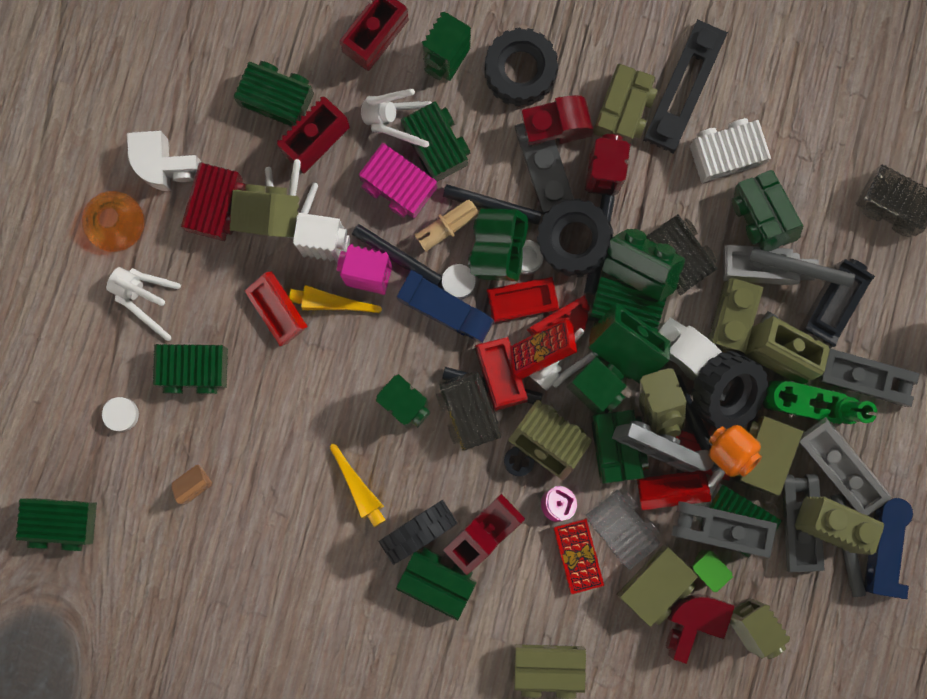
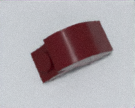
[521,95,594,145]
[443,494,525,575]
[666,594,735,664]

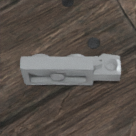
[723,245,819,285]

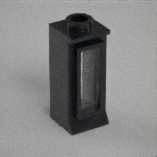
[799,259,875,348]

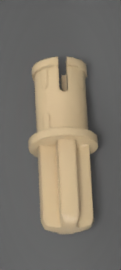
[414,200,479,252]

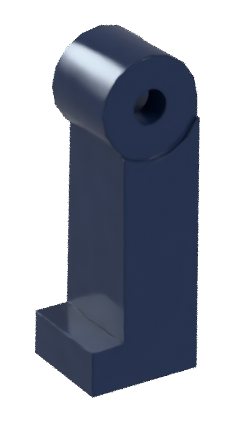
[397,270,494,343]
[864,498,913,599]

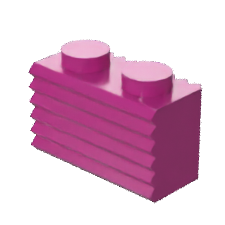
[358,142,438,219]
[337,244,392,295]

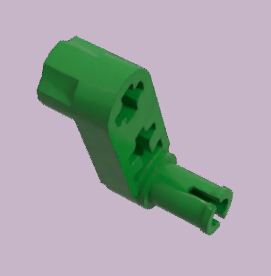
[763,381,877,424]

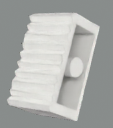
[690,118,771,183]
[293,213,350,263]

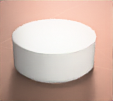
[520,240,543,275]
[442,264,475,299]
[102,397,139,432]

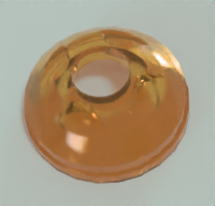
[82,191,145,252]

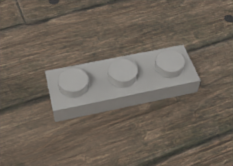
[800,417,892,516]

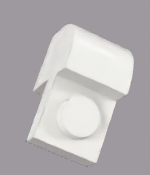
[127,131,201,191]
[658,317,722,381]

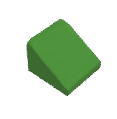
[692,550,733,592]

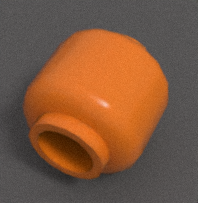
[709,425,762,477]

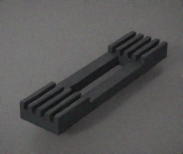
[643,19,728,154]

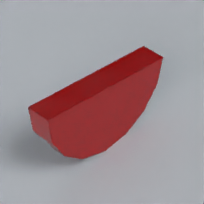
[527,295,589,335]

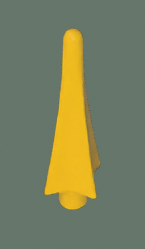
[289,285,382,313]
[330,444,386,528]

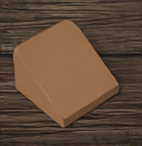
[172,465,212,504]

